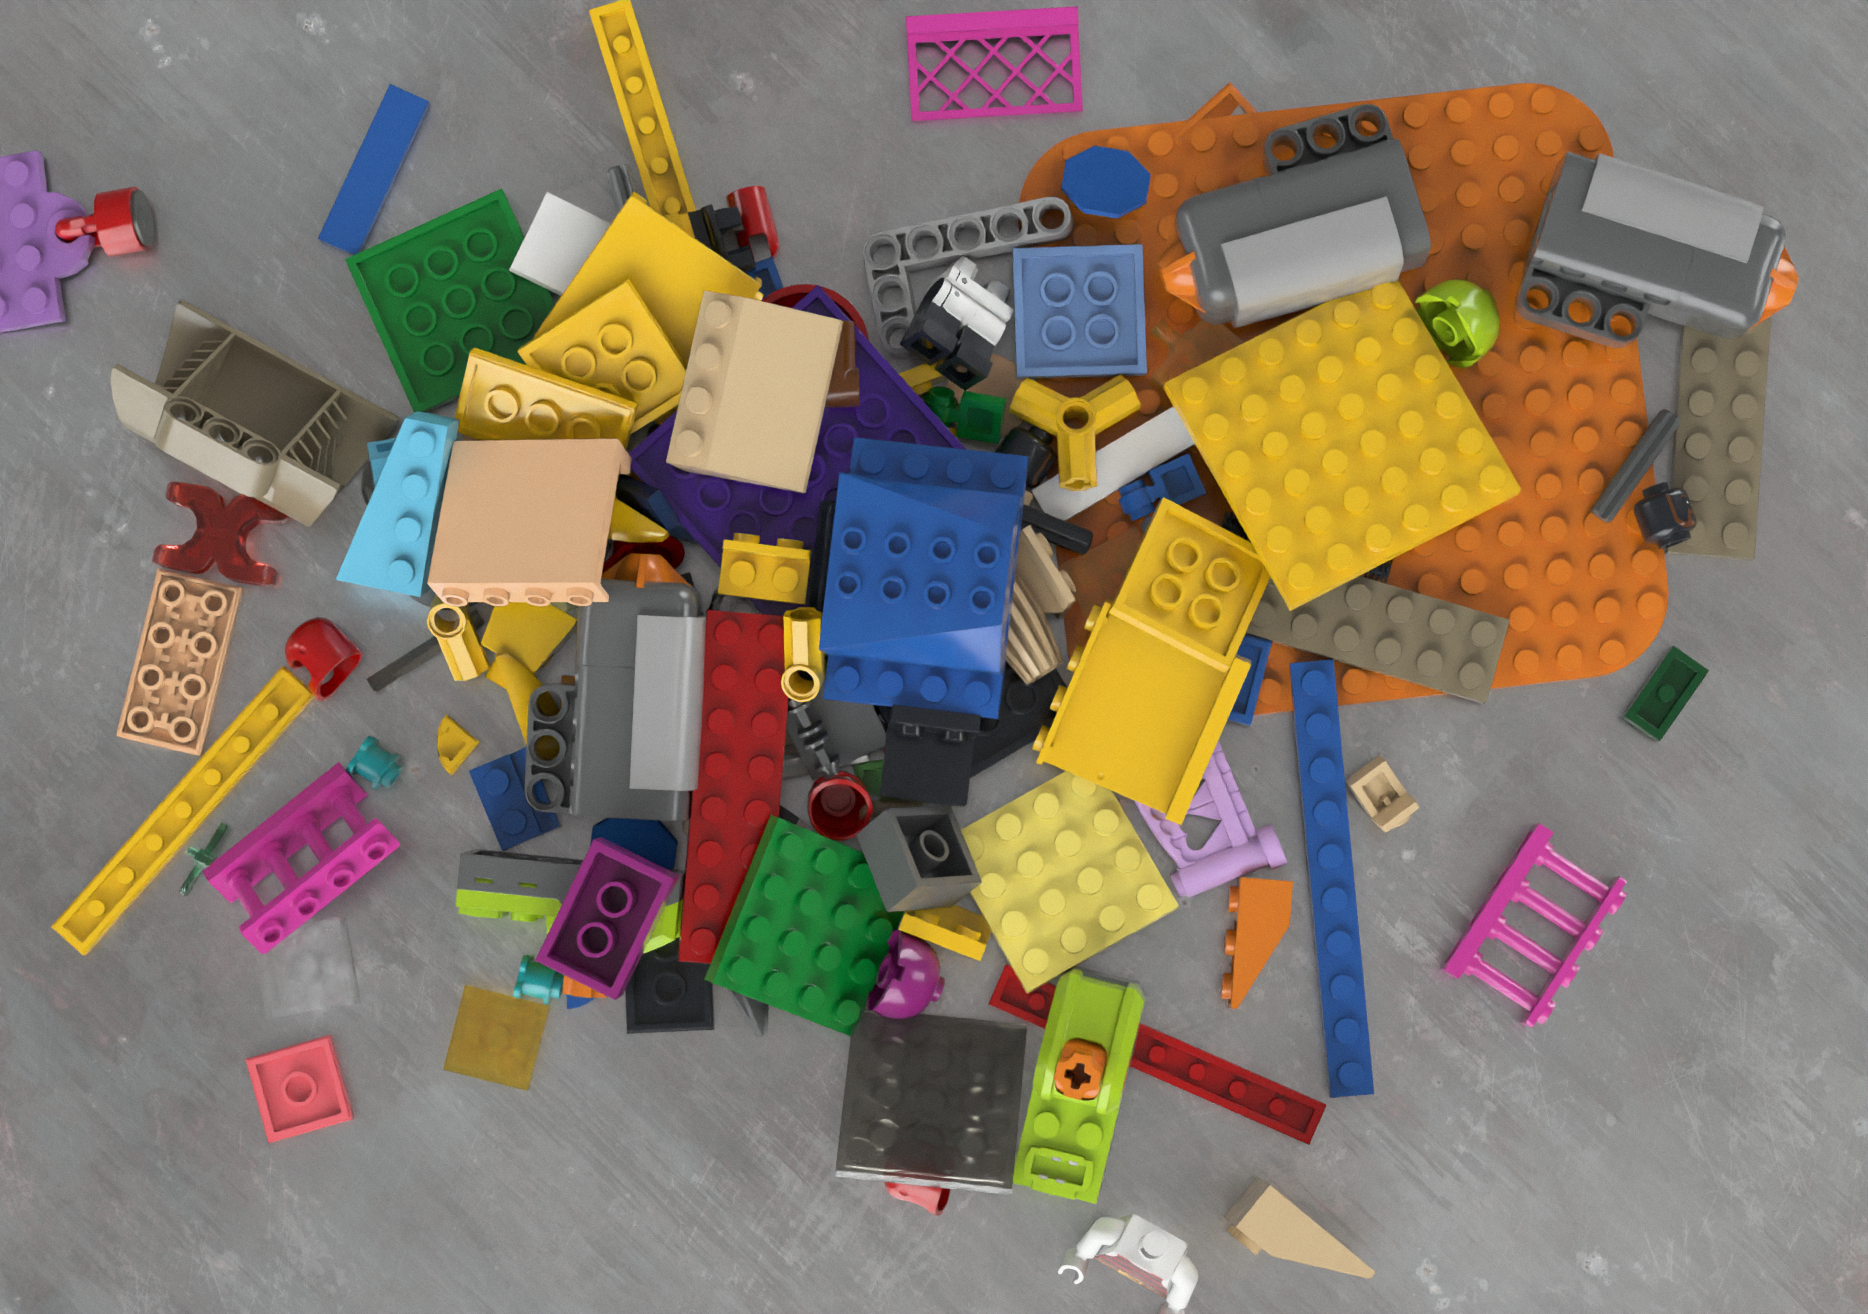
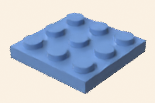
[1013,244,1147,379]

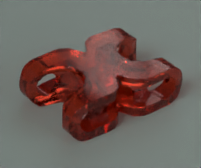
[152,481,289,587]

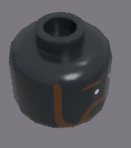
[994,425,1057,488]
[1633,482,1697,550]

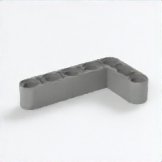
[863,197,1074,360]

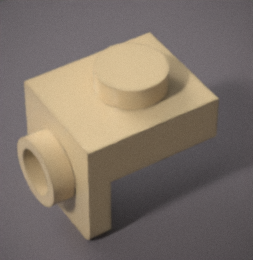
[1345,755,1419,832]

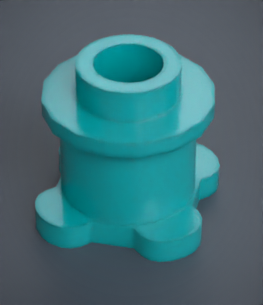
[345,735,403,791]
[513,955,564,1005]

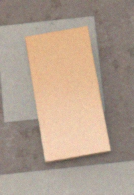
[116,568,244,756]

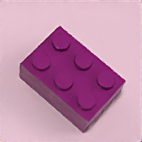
[535,837,680,1000]

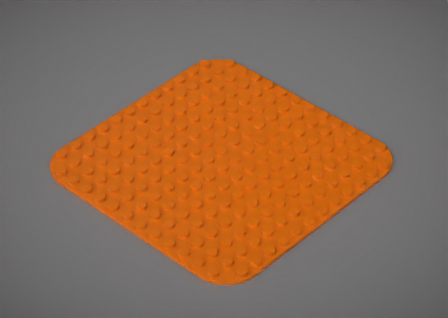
[1018,83,1669,716]

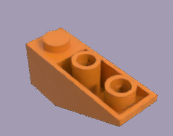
[1221,877,1293,1009]

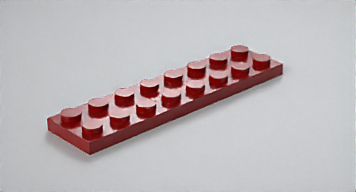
[678,610,788,964]

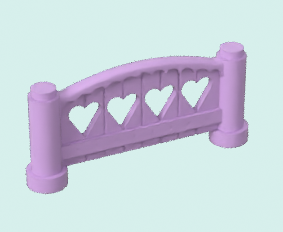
[1134,740,1288,898]

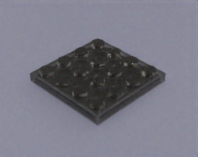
[835,1008,1027,1195]

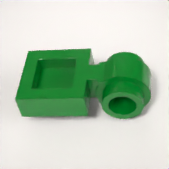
[923,386,1007,444]

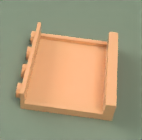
[427,439,632,606]

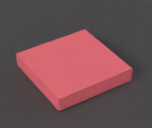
[245,1035,355,1143]

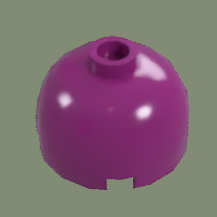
[866,930,945,1019]

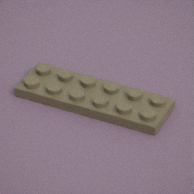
[1665,316,1771,561]
[1245,576,1510,704]

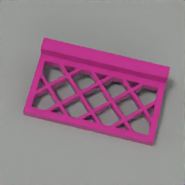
[906,6,1083,121]

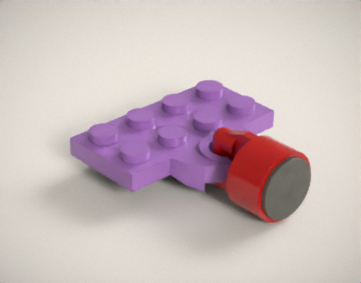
[0,150,154,333]

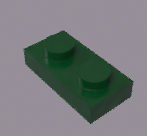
[1622,645,1709,742]

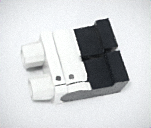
[899,256,1014,391]

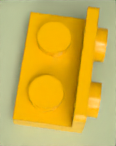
[718,533,812,605]
[898,905,991,961]

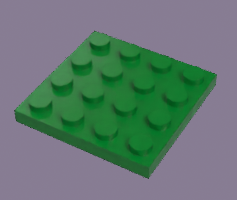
[345,188,555,413]
[704,815,904,1038]

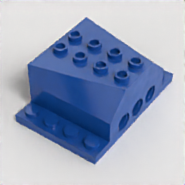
[819,438,1029,719]

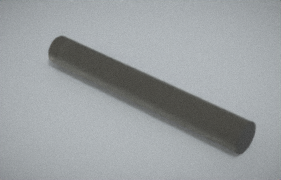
[367,609,486,693]

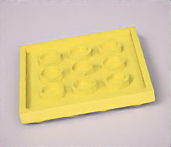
[961,771,1179,994]

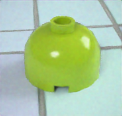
[1415,279,1500,368]

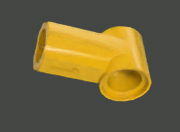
[427,594,490,681]
[781,607,827,702]

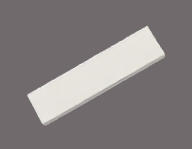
[1031,406,1195,521]

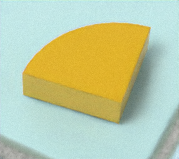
[437,714,481,776]

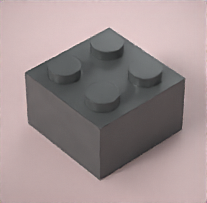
[856,806,982,912]

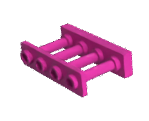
[202,762,400,954]
[1439,823,1627,1027]

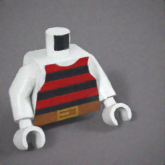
[1058,1214,1199,1314]

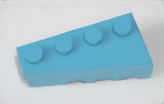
[335,411,459,597]

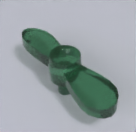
[179,822,228,897]

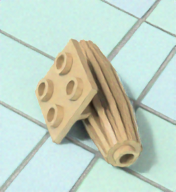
[1006,525,1076,685]

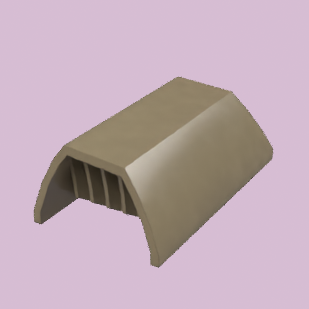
[110,299,399,528]

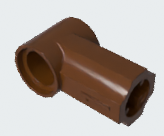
[824,320,860,408]

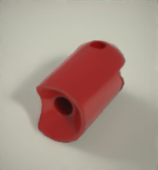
[726,186,780,263]

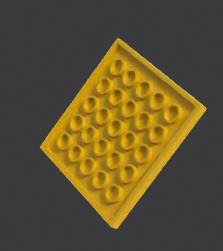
[1163,280,1521,611]

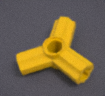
[1009,374,1141,491]

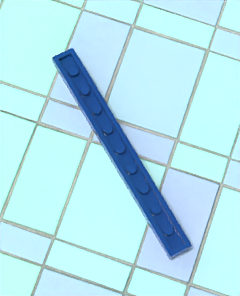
[1289,659,1374,1098]

